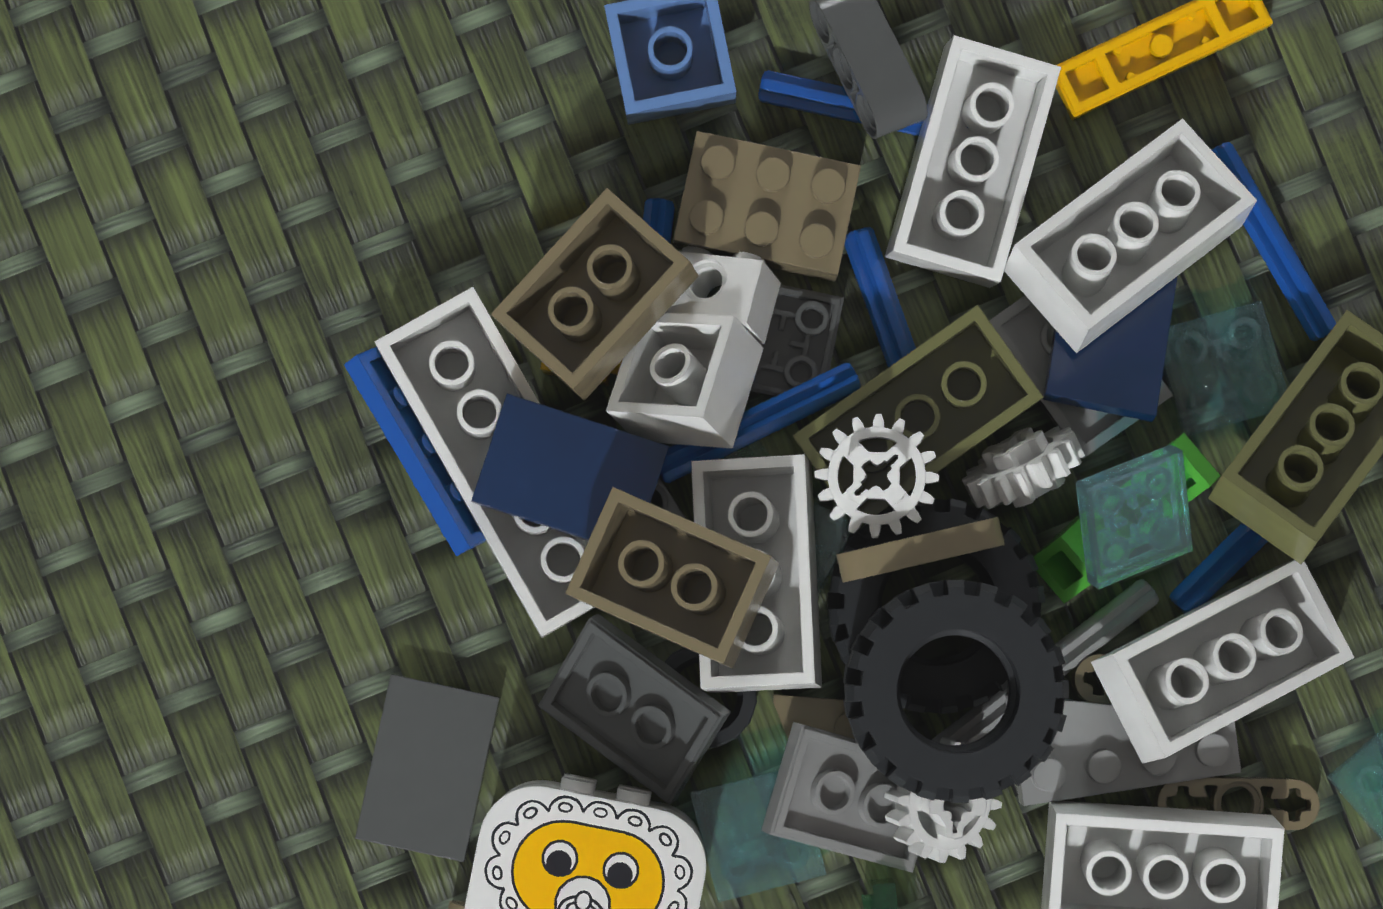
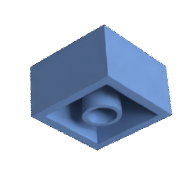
[604,0,736,125]

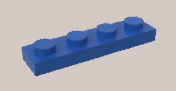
[344,347,486,557]

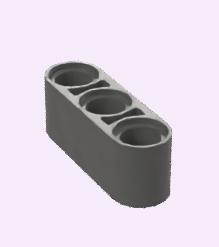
[809,0,928,139]

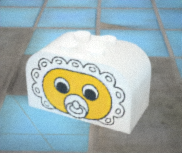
[464,774,706,909]

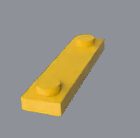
[1056,0,1273,120]

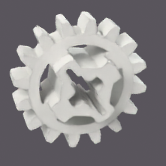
[815,414,939,539]
[962,426,1085,509]
[884,737,1002,863]

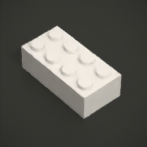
[885,35,1061,288]
[1004,118,1257,353]
[691,454,822,693]
[1091,560,1354,764]
[1041,801,1285,909]

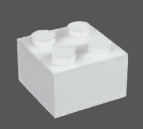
[606,312,764,448]

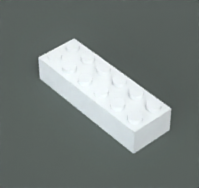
[374,287,595,638]

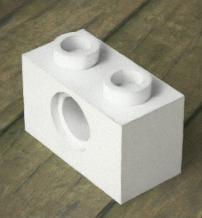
[666,246,781,344]

